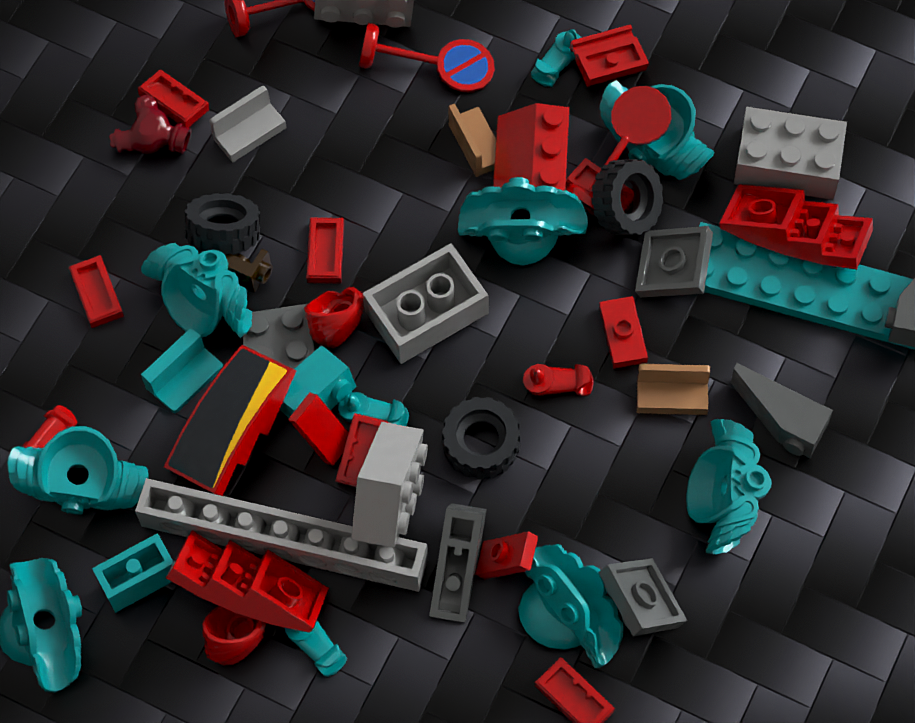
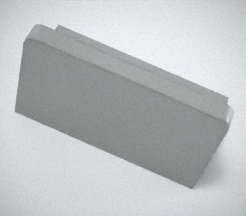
[209,86,287,163]

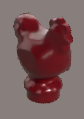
[109,95,191,154]

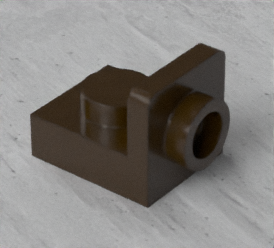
[225,249,273,293]

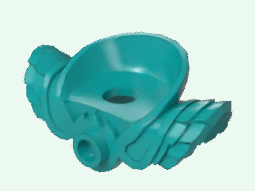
[600,81,715,180]
[458,177,588,266]
[141,243,252,338]
[686,419,772,554]
[7,426,149,514]
[518,544,624,668]
[0,558,82,692]

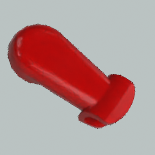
[523,364,594,396]
[22,405,77,448]

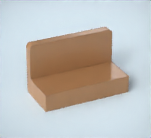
[448,103,496,177]
[637,364,710,415]

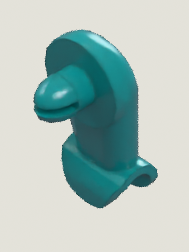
[531,29,582,87]
[338,392,409,426]
[285,620,347,677]

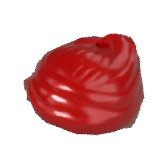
[304,287,364,348]
[202,606,266,665]

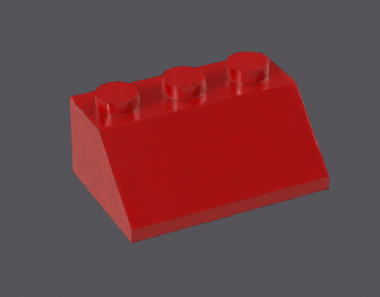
[493,103,570,210]

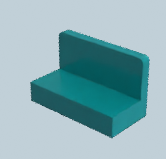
[141,328,223,413]

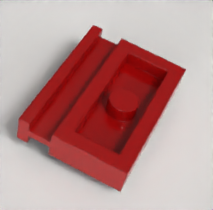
[569,24,649,87]

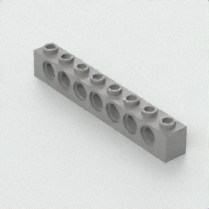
[135,478,428,592]

